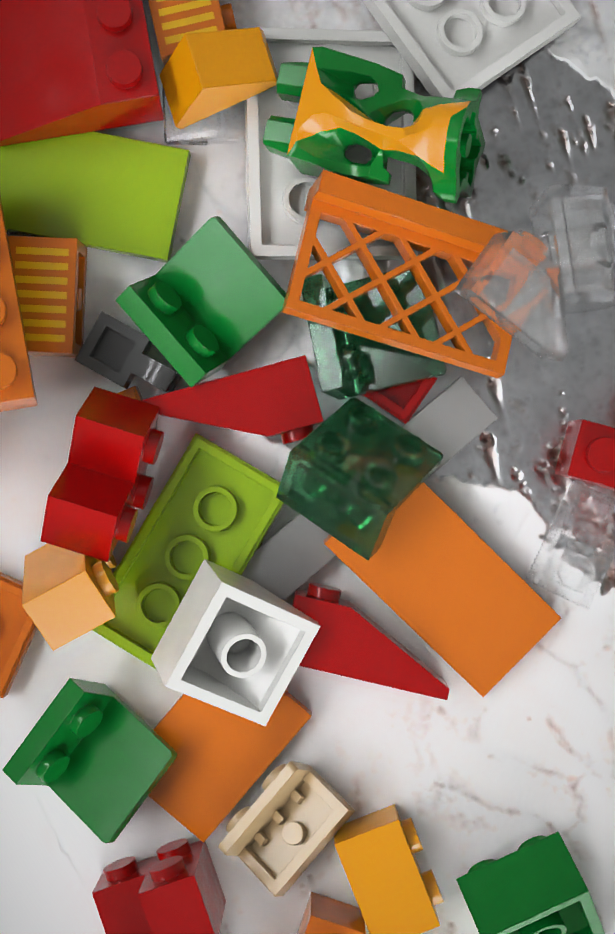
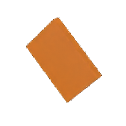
[149,690,312,843]

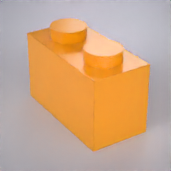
[22,543,119,651]
[334,804,444,934]

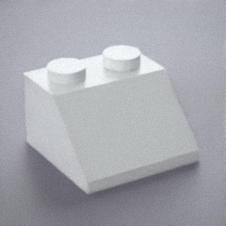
[151,559,321,726]

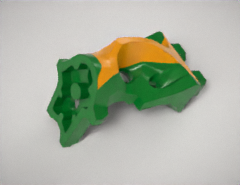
[263,47,485,204]

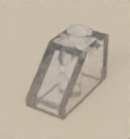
[454,230,569,362]
[525,479,615,610]

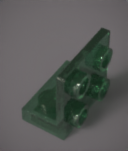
[302,264,447,400]
[276,397,443,561]

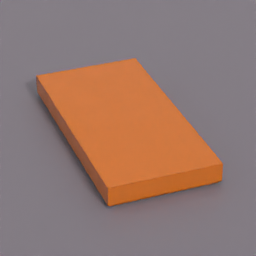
[323,461,561,697]

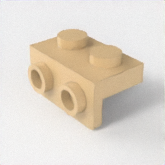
[218,761,355,897]

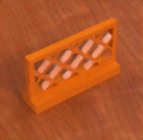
[282,169,540,379]

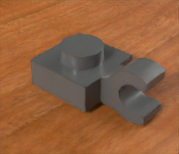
[75,311,181,393]

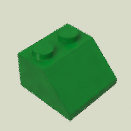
[456,832,605,934]

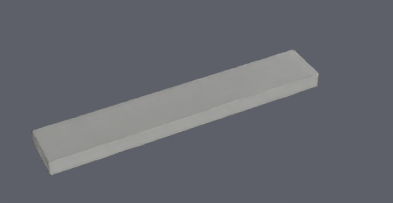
[242,376,498,600]

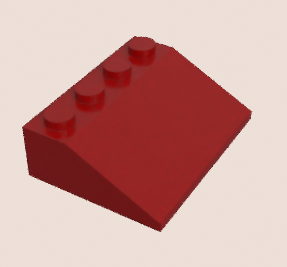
[0,0,164,147]

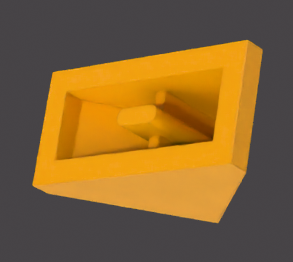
[159,27,278,130]

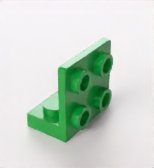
[115,216,286,388]
[2,678,177,843]

